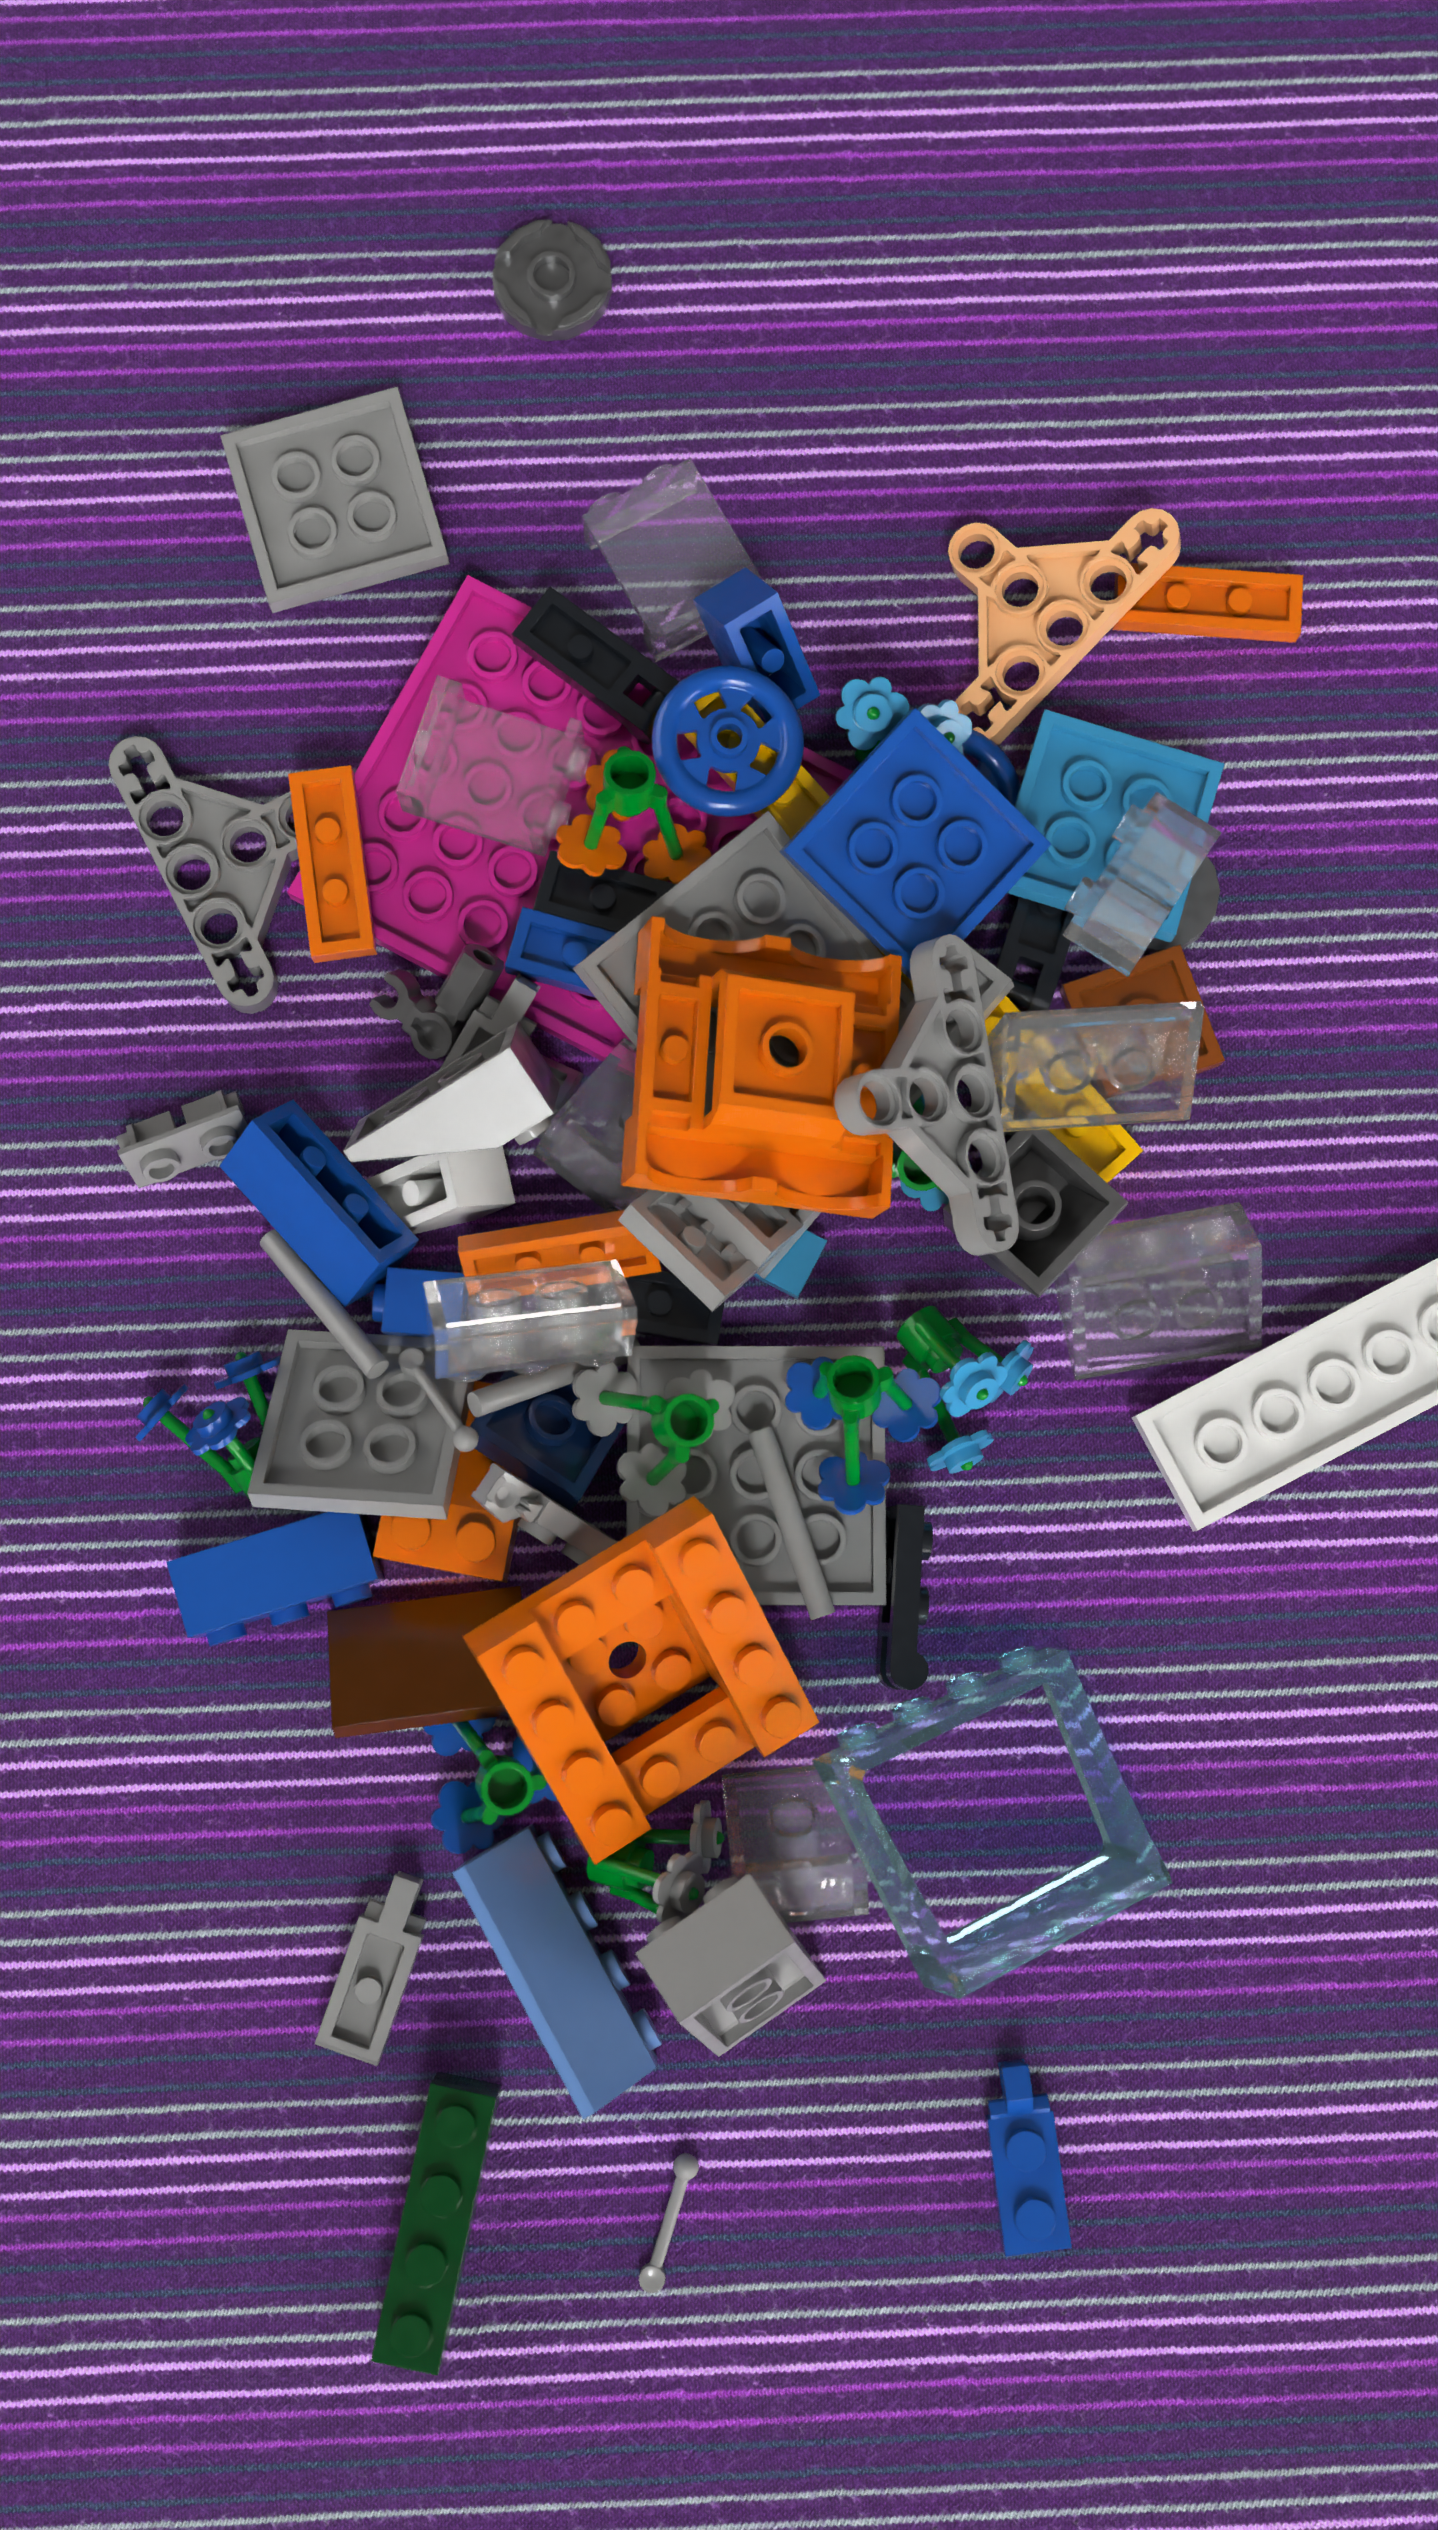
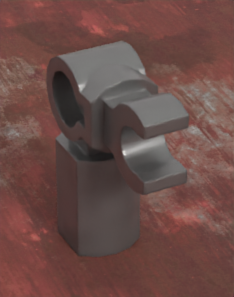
[369,944,504,1059]

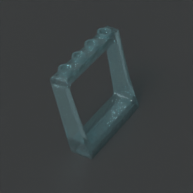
[812,1646,1172,1999]

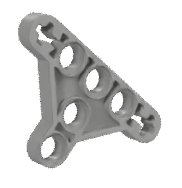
[109,736,299,1014]
[835,934,1019,1256]

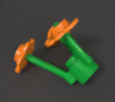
[556,746,712,884]

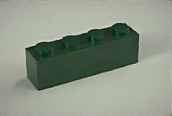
[371,2071,502,2376]

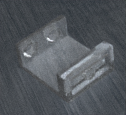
[582,458,762,662]
[396,675,591,857]

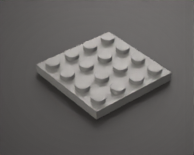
[573,811,914,1117]
[626,1346,886,1606]

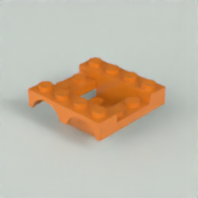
[621,916,902,1219]
[462,1496,820,1865]

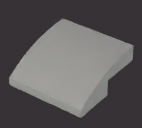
[618,1189,803,1312]

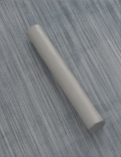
[260,1229,389,1379]
[467,1335,640,1417]
[748,1426,835,1620]

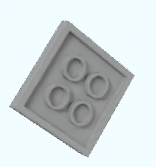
[220,387,449,613]
[247,1329,480,1520]

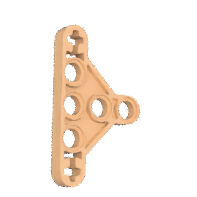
[948,508,1181,745]

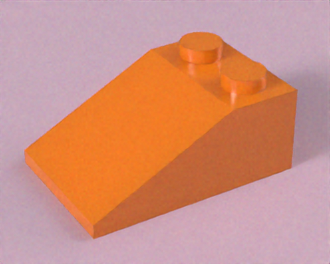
[373,1381,527,1583]

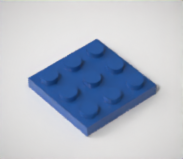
[779,708,1051,981]

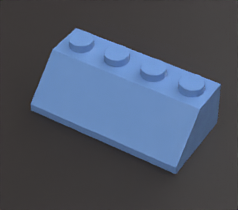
[452,1824,662,2119]

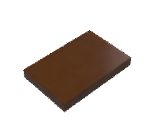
[327,1586,523,1738]

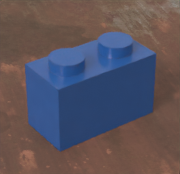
[693,567,821,724]

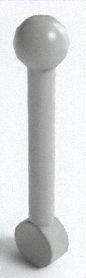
[398,1348,479,1452]
[639,2153,699,2293]

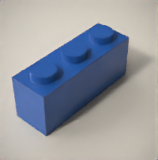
[219,1099,419,1307]
[166,1512,385,1647]

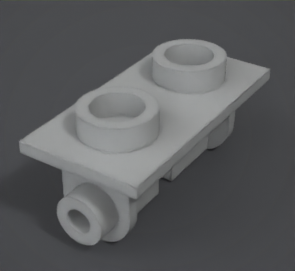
[117,1089,248,1189]

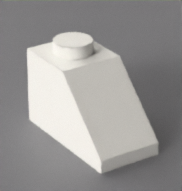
[366,1145,516,1234]

